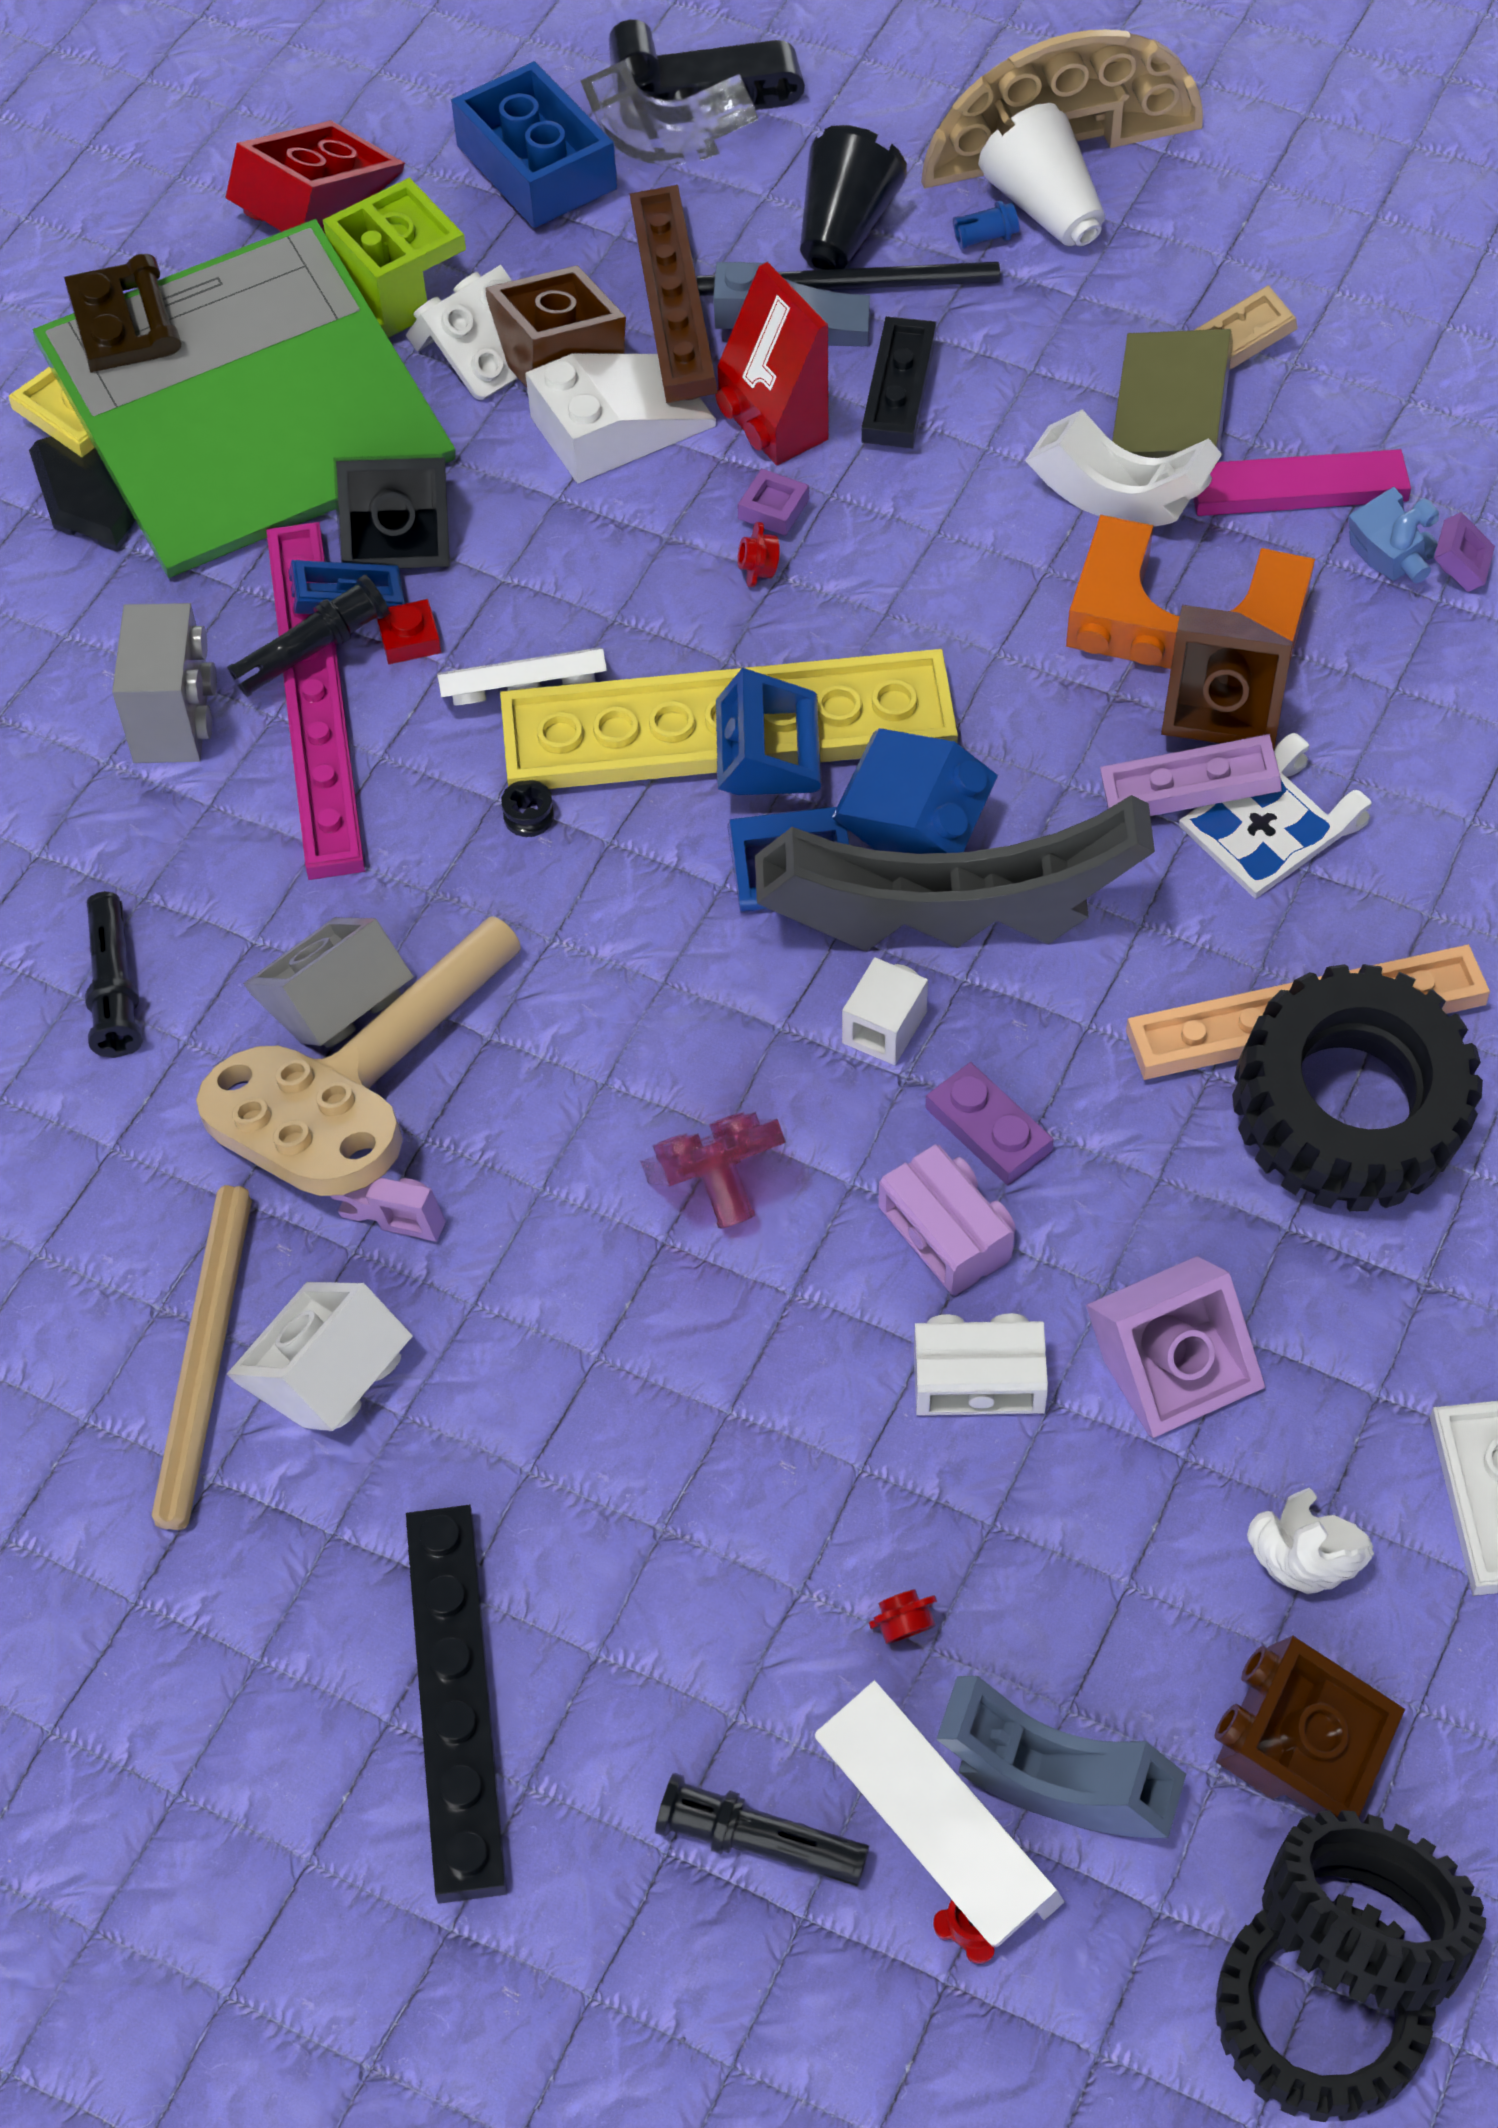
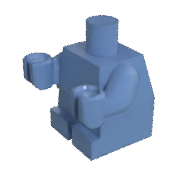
[1348,487,1439,583]

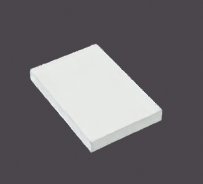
[1430,1401,1498,1596]

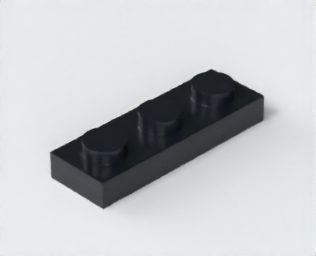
[861,316,937,448]

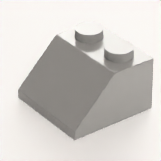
[243,917,413,1047]

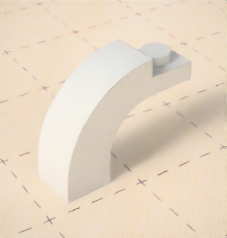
[1025,409,1222,527]

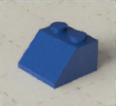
[832,728,998,854]

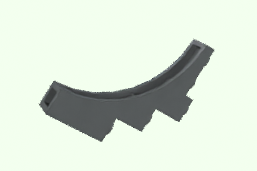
[755,795,1155,951]

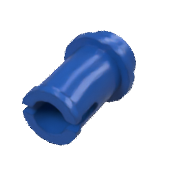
[953,200,1020,249]

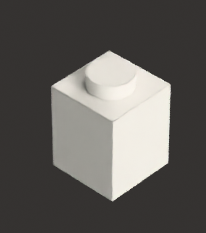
[842,957,928,1066]

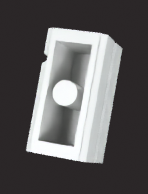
[914,1313,1048,1415]

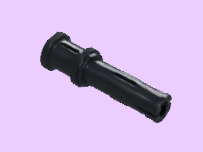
[228,574,390,697]
[85,891,143,1058]
[655,1773,869,1887]

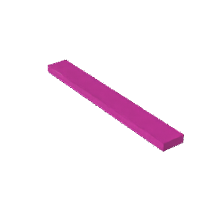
[266,522,365,880]

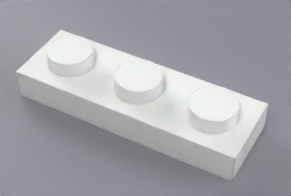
[437,647,607,705]

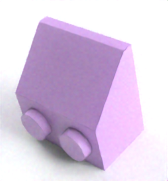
[1086,1256,1265,1438]

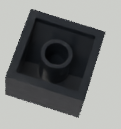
[333,454,450,568]

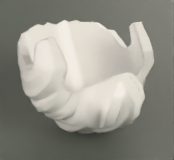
[1247,1488,1374,1594]

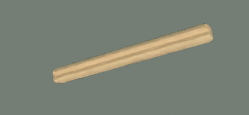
[151,1185,252,1530]

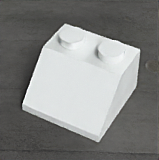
[227,1282,413,1431]

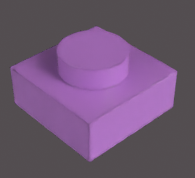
[738,468,809,536]
[1434,512,1495,592]

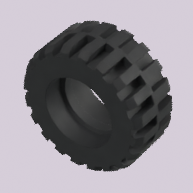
[1232,964,1483,1211]

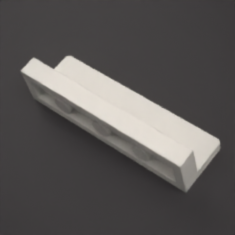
[815,1680,1065,1947]

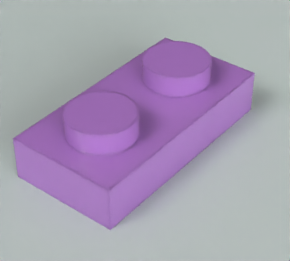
[925,1062,1054,1186]

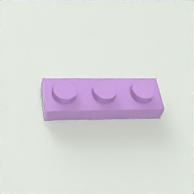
[1100,734,1282,816]

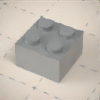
[112,603,217,763]

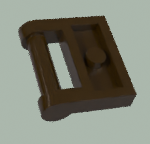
[64,254,182,373]

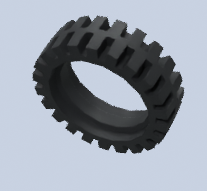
[1262,1810,1486,2011]
[1215,1894,1436,2122]

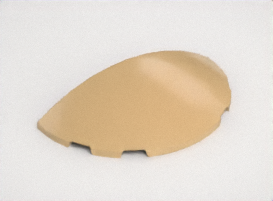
[921,29,1203,189]

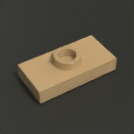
[1195,285,1298,370]

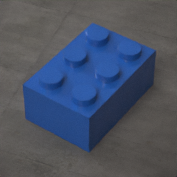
[451,61,617,228]

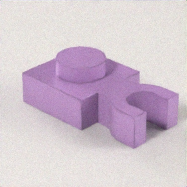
[331,1178,446,1242]

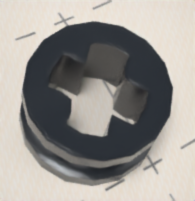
[501,780,554,837]

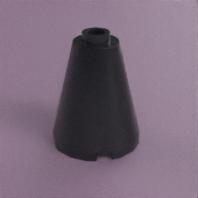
[800,125,907,270]

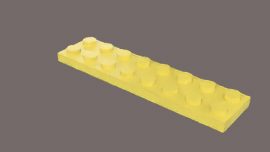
[500,649,958,789]

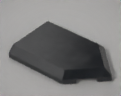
[29,436,136,552]

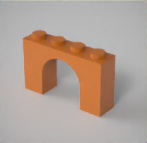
[1066,514,1315,669]

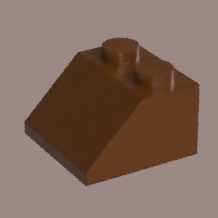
[486,265,626,388]
[1161,605,1293,749]

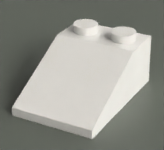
[525,354,716,484]

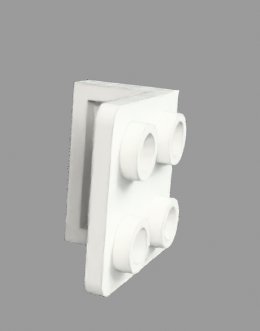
[406,265,518,400]

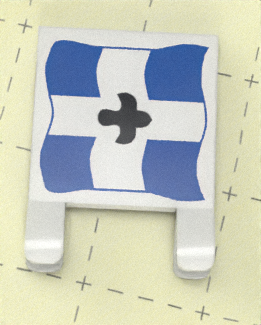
[1179,733,1372,899]

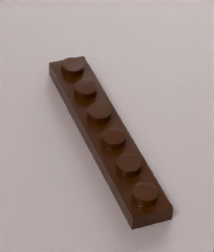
[629,185,718,403]

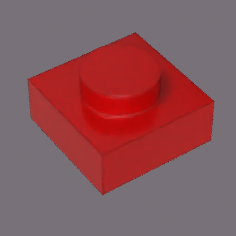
[376,599,441,665]

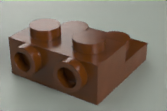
[1214,1636,1405,1818]

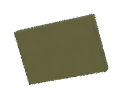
[1112,329,1233,461]

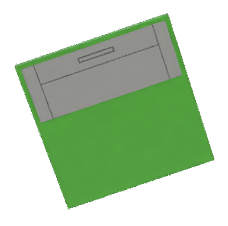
[32,219,456,579]

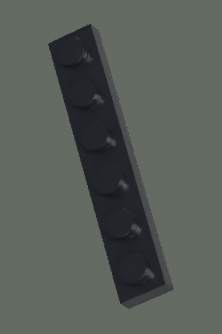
[405,1504,507,1904]

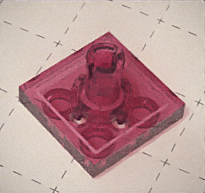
[640,1112,786,1229]

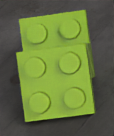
[323,177,466,338]

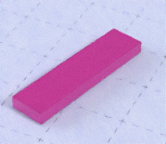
[1193,449,1411,516]

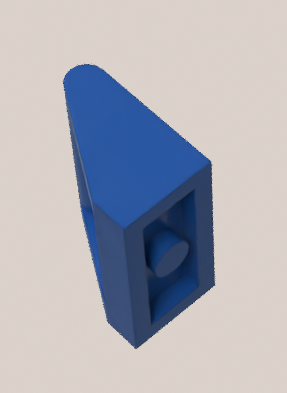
[716,667,821,795]
[727,807,849,912]

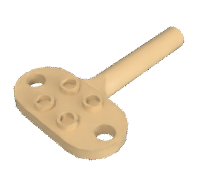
[196,916,521,1196]

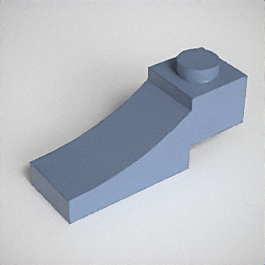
[714,262,870,347]

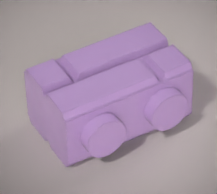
[879,1144,1016,1296]

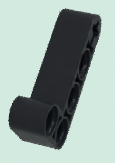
[609,19,805,126]

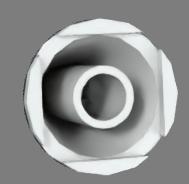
[978,103,1105,246]

